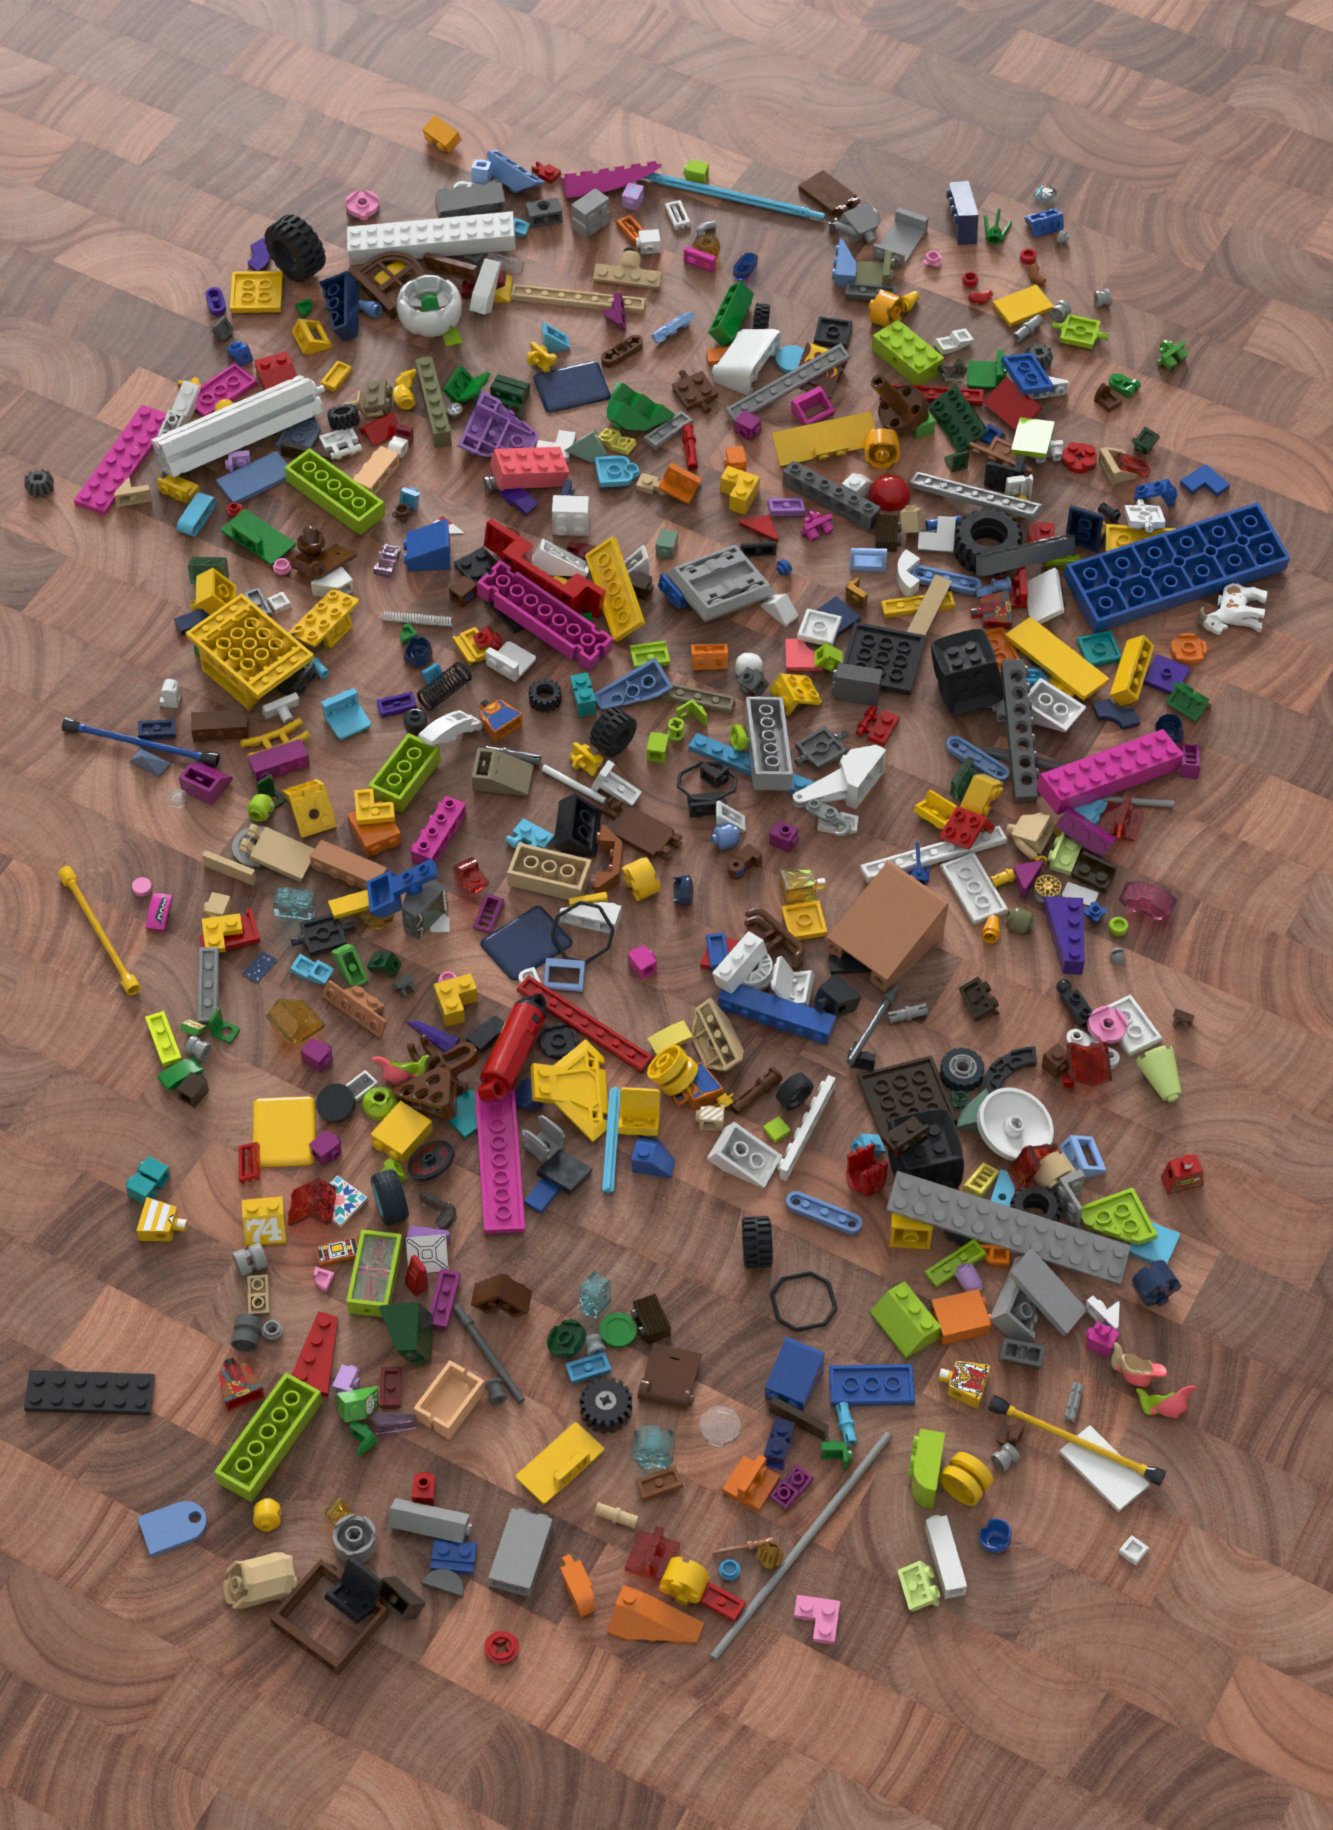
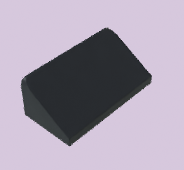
[739,542,776,557]

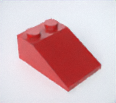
[254,351,297,390]

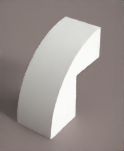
[897,549,920,597]

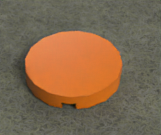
[1170,633,1207,665]

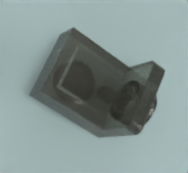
[937,358,968,382]

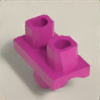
[800,511,834,542]

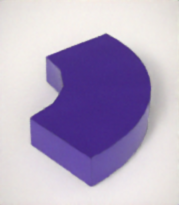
[247,238,270,271]

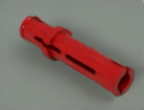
[682,423,698,471]

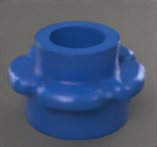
[776,559,792,576]

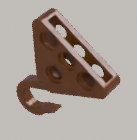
[392,1042,479,1120]

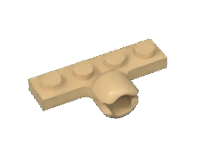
[593,251,662,290]

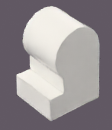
[159,679,182,708]

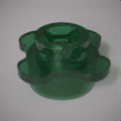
[950,1089,971,1109]

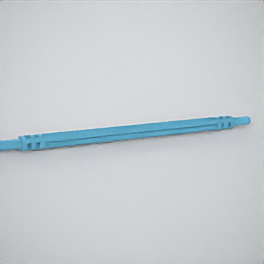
[643,172,825,220]

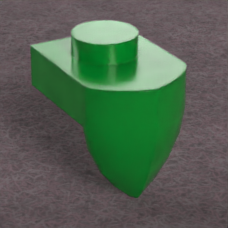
[349,1421,378,1456]

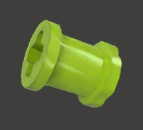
[668,717,684,742]

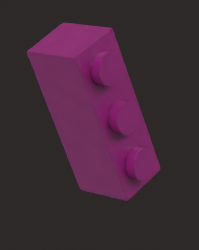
[248,739,310,782]
[1055,807,1117,858]

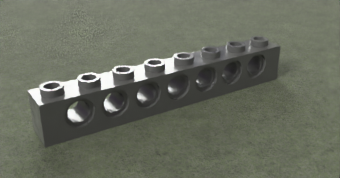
[1000,659,1041,804]

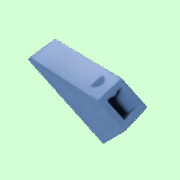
[832,238,857,287]

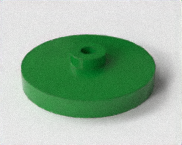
[600,1313,637,1348]

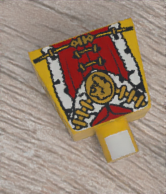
[938,1361,990,1409]

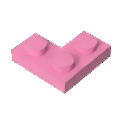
[794,1595,840,1645]

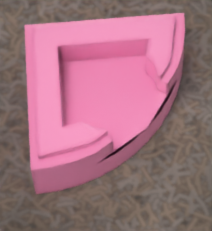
[314,1267,335,1293]

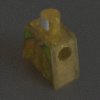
[780,869,826,906]

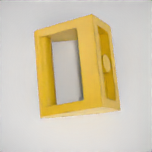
[292,319,332,355]

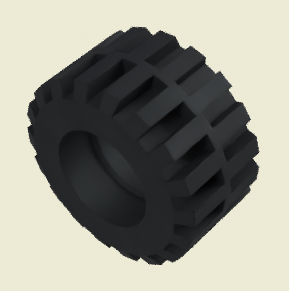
[589,706,637,757]
[1010,1184,1061,1222]
[742,1216,773,1269]

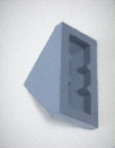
[129,747,171,778]

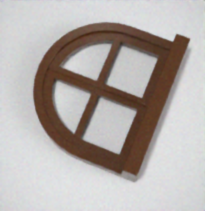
[348,251,424,319]

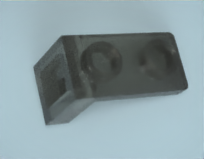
[419,1191,457,1231]

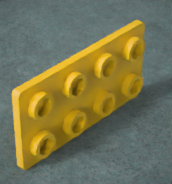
[288,589,360,649]
[516,1422,604,1505]

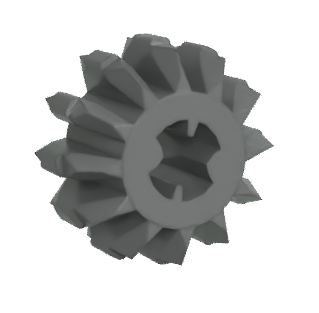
[1025,343,1053,371]
[24,468,54,498]

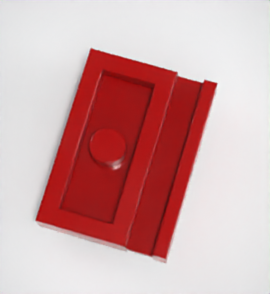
[1028,522,1054,543]

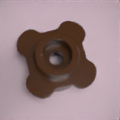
[392,503,413,521]

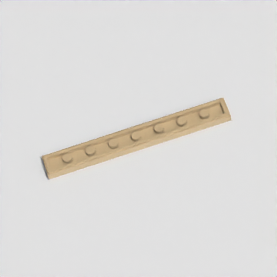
[510,284,646,314]

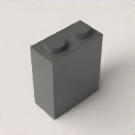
[832,663,882,707]

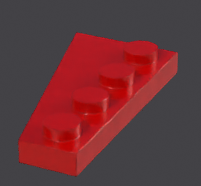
[292,1311,338,1397]

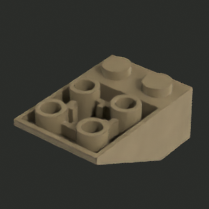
[472,747,534,796]

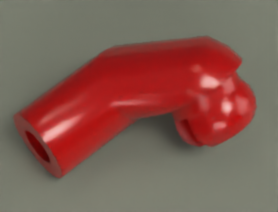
[968,289,993,305]

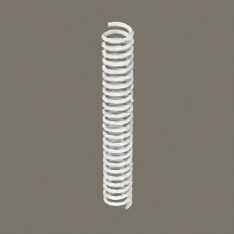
[381,611,452,627]

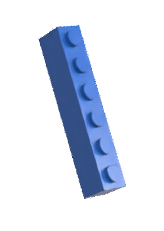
[718,984,836,1045]

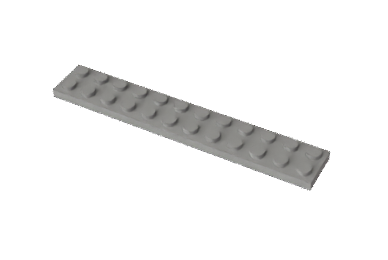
[886,1171,1131,1285]

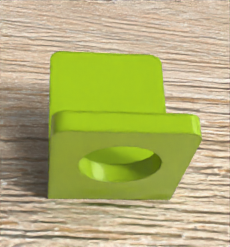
[676,699,708,727]

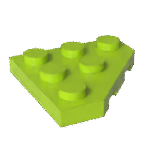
[1081,1187,1158,1246]

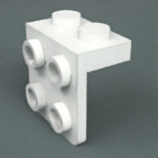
[485,641,536,682]
[771,956,815,1006]

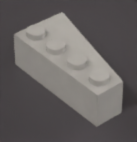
[989,1255,1038,1342]

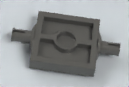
[794,726,849,771]

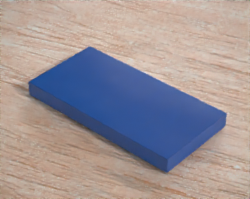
[829,1364,915,1406]

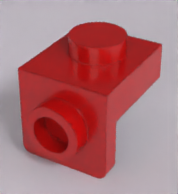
[473,626,502,651]

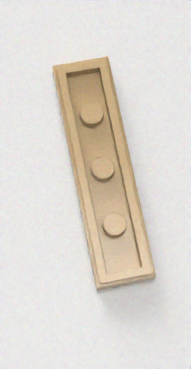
[907,574,952,635]

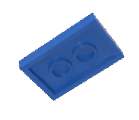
[1001,353,1054,395]

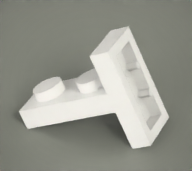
[590,760,641,806]

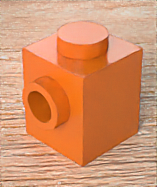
[723,446,746,472]

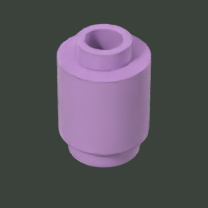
[955,1263,983,1292]

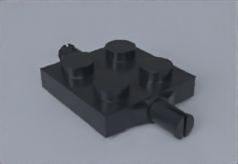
[290,913,356,957]

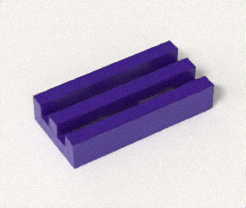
[377,691,417,718]

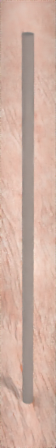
[709,1432,892,1661]

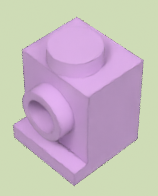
[332,1364,361,1396]

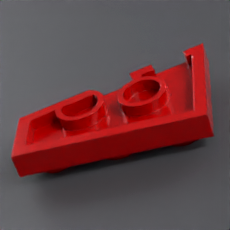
[199,908,260,951]

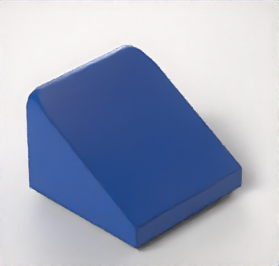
[980,424,1005,445]

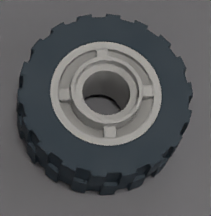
[940,1047,985,1093]

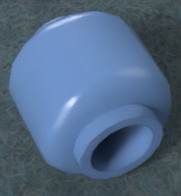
[711,823,740,850]

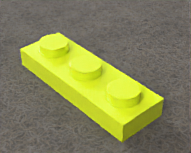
[145,1011,182,1067]

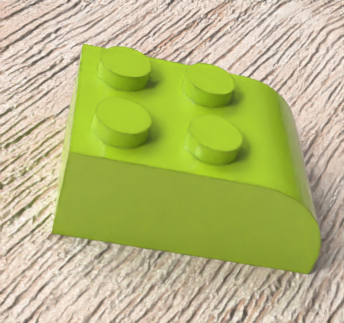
[908,1429,945,1509]

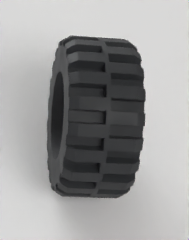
[264,215,326,282]
[953,508,1023,576]

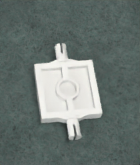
[1124,499,1165,533]

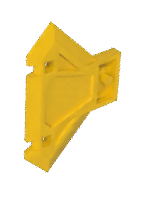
[530,1039,608,1142]

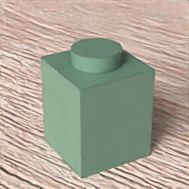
[656,529,678,559]

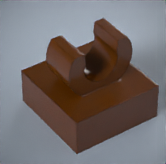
[601,796,627,820]
[1173,1008,1195,1031]

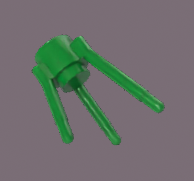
[984,208,1012,244]

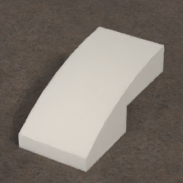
[934,329,974,355]
[817,812,859,834]

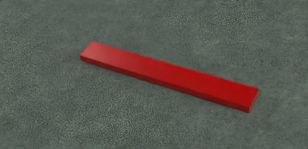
[517,975,653,1073]

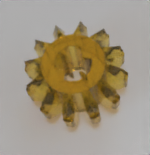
[692,234,720,259]

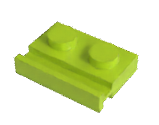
[630,641,670,669]

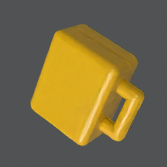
[252,1096,316,1168]

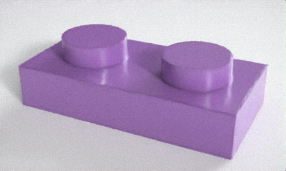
[767,498,805,516]

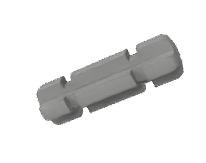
[1064,1382,1084,1422]

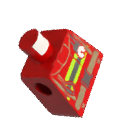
[1161,1154,1204,1195]

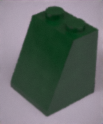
[380,1302,433,1367]

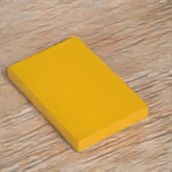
[993,285,1054,327]

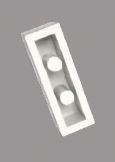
[712,931,768,994]

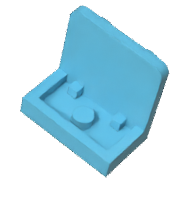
[321,688,371,740]

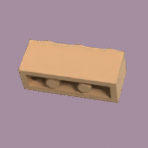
[353,446,399,495]

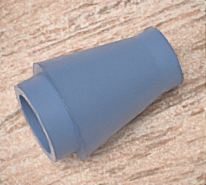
[358,300,382,318]

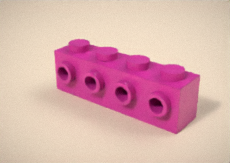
[410,796,467,864]

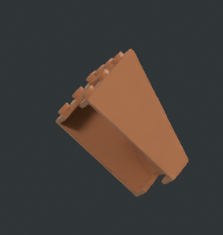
[825,861,949,992]

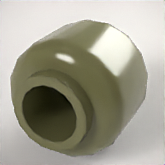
[1005,907,1035,934]

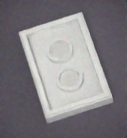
[1027,568,1065,624]
[1104,995,1162,1057]

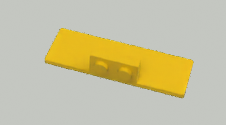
[772,411,876,466]

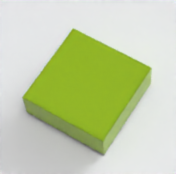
[763,1116,791,1143]

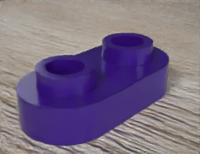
[205,287,226,316]

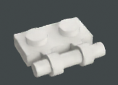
[319,428,362,460]

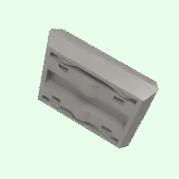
[666,544,775,623]

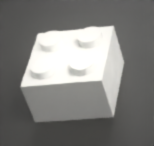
[552,495,589,536]

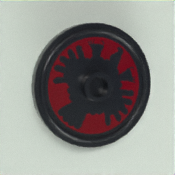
[407,1140,454,1181]

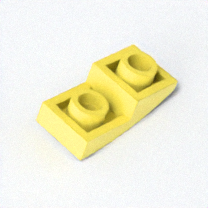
[599,428,637,455]
[647,1020,693,1055]

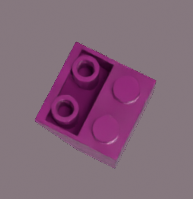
[179,762,233,805]

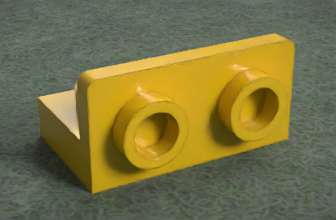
[157,474,200,504]

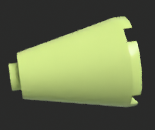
[1136,1045,1181,1103]

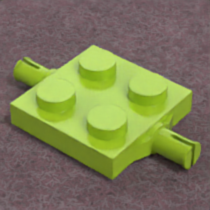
[1051,314,1109,349]

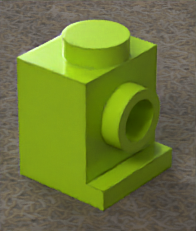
[814,643,843,672]

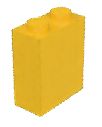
[371,1101,433,1164]

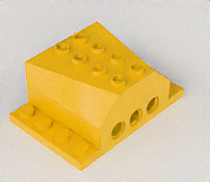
[186,593,314,712]

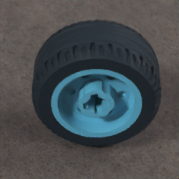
[371,1169,409,1225]

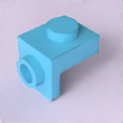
[850,1134,886,1156]

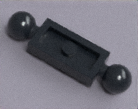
[1056,979,1093,1037]

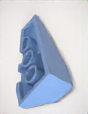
[594,657,673,710]

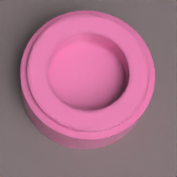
[132,877,152,897]

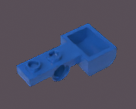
[367,859,438,918]

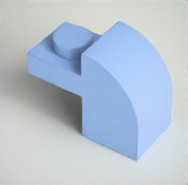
[472,159,492,185]

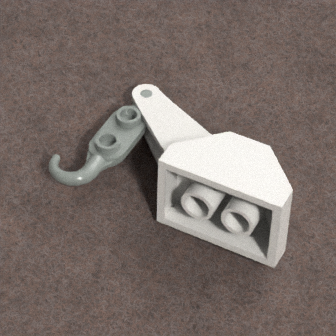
[793,745,886,837]

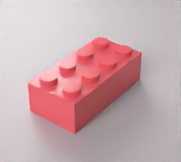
[490,447,570,489]

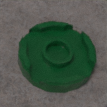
[547,1319,586,1359]

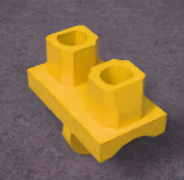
[527,342,557,372]
[569,742,603,776]

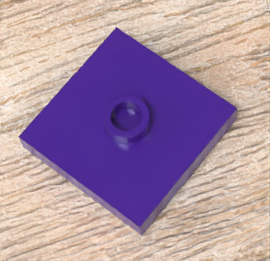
[1143,654,1190,695]

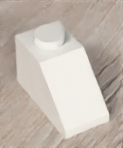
[842,473,874,498]

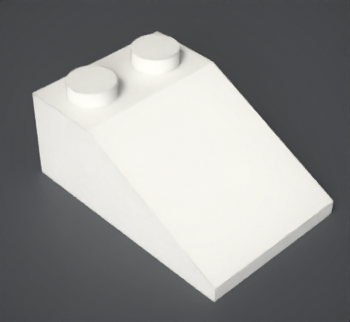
[531,538,589,577]
[1017,678,1086,732]
[707,1122,782,1188]

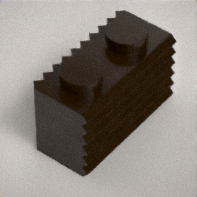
[875,514,901,552]
[630,1294,671,1344]
[378,1576,426,1620]

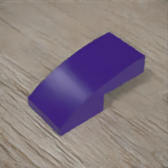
[499,488,539,516]

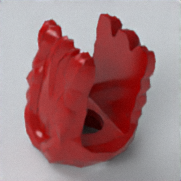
[846,1143,888,1197]

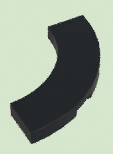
[979,1046,1037,1094]

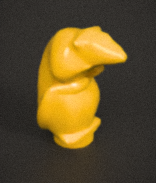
[393,369,417,410]

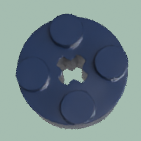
[1131,1260,1182,1306]

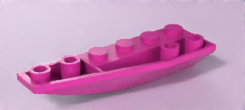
[560,161,662,198]

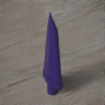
[407,1021,460,1052]

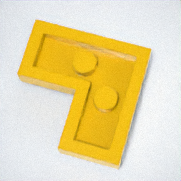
[354,788,395,825]
[202,913,243,953]

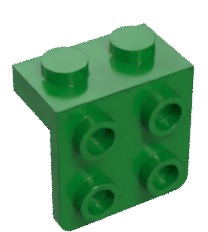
[968,350,1007,389]
[442,366,491,403]

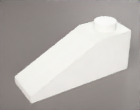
[469,259,501,314]
[559,902,621,935]

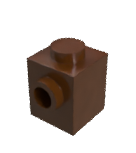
[1042,1043,1072,1079]

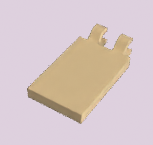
[239,823,314,882]

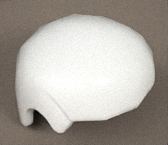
[735,653,763,676]

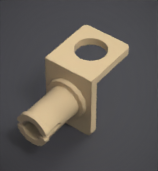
[344,391,384,419]

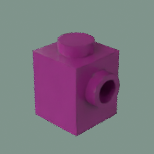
[734,410,762,441]
[769,820,799,853]
[301,1037,333,1073]
[309,1130,342,1167]

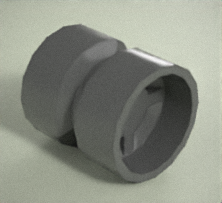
[231,1314,262,1352]

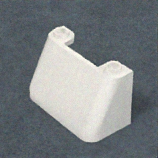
[712,329,781,396]

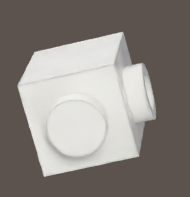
[636,229,661,255]

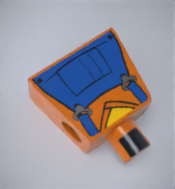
[479,699,523,743]
[673,1062,723,1110]

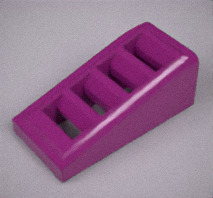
[1180,743,1201,779]
[473,893,505,934]

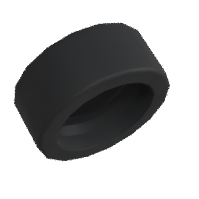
[776,1072,814,1110]

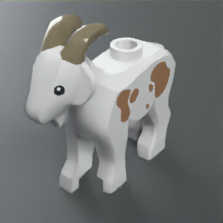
[1198,583,1267,635]

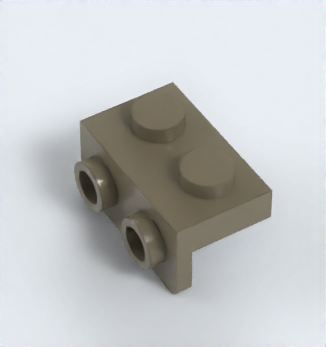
[365,379,393,414]

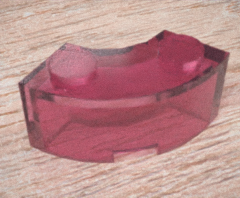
[1119,880,1177,920]

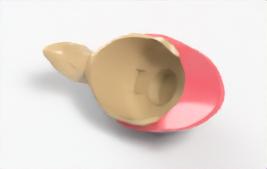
[1111,1342,1167,1387]

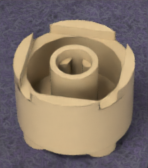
[1029,1151,1076,1193]

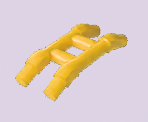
[240,717,311,756]

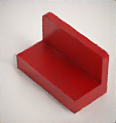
[359,413,398,446]

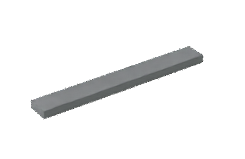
[725,343,850,423]
[909,472,1042,520]

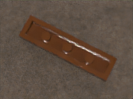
[423,252,479,283]

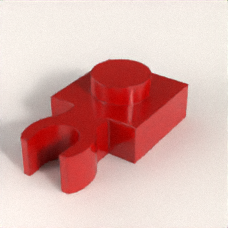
[531,161,561,184]

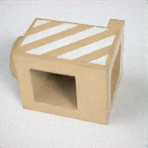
[695,1104,725,1132]

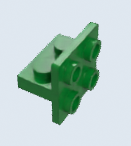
[1166,682,1212,722]

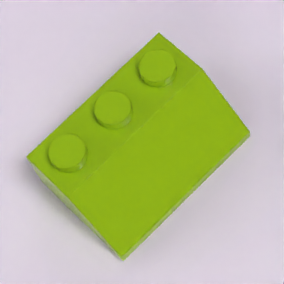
[870,1281,941,1359]

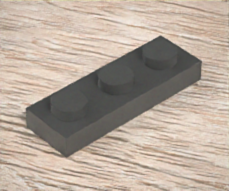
[845,282,897,301]

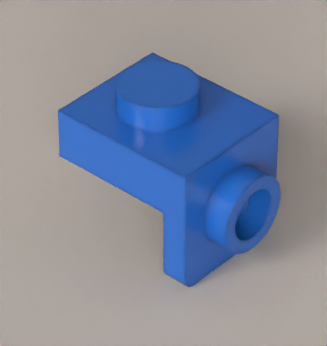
[226,341,253,367]

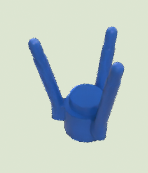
[906,842,931,885]

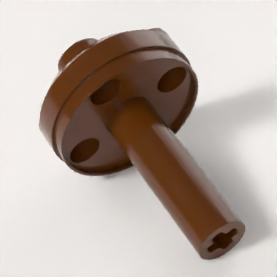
[871,374,929,437]

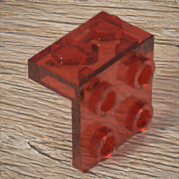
[1066,1042,1112,1086]

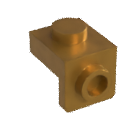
[845,577,868,609]

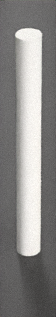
[542,765,607,804]

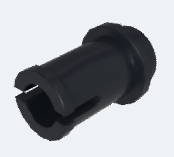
[1098,502,1121,522]

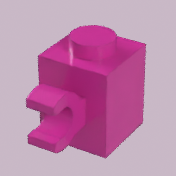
[1085,1321,1119,1358]

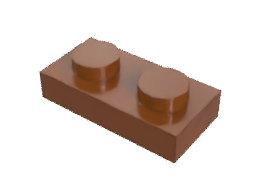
[636,1466,683,1501]

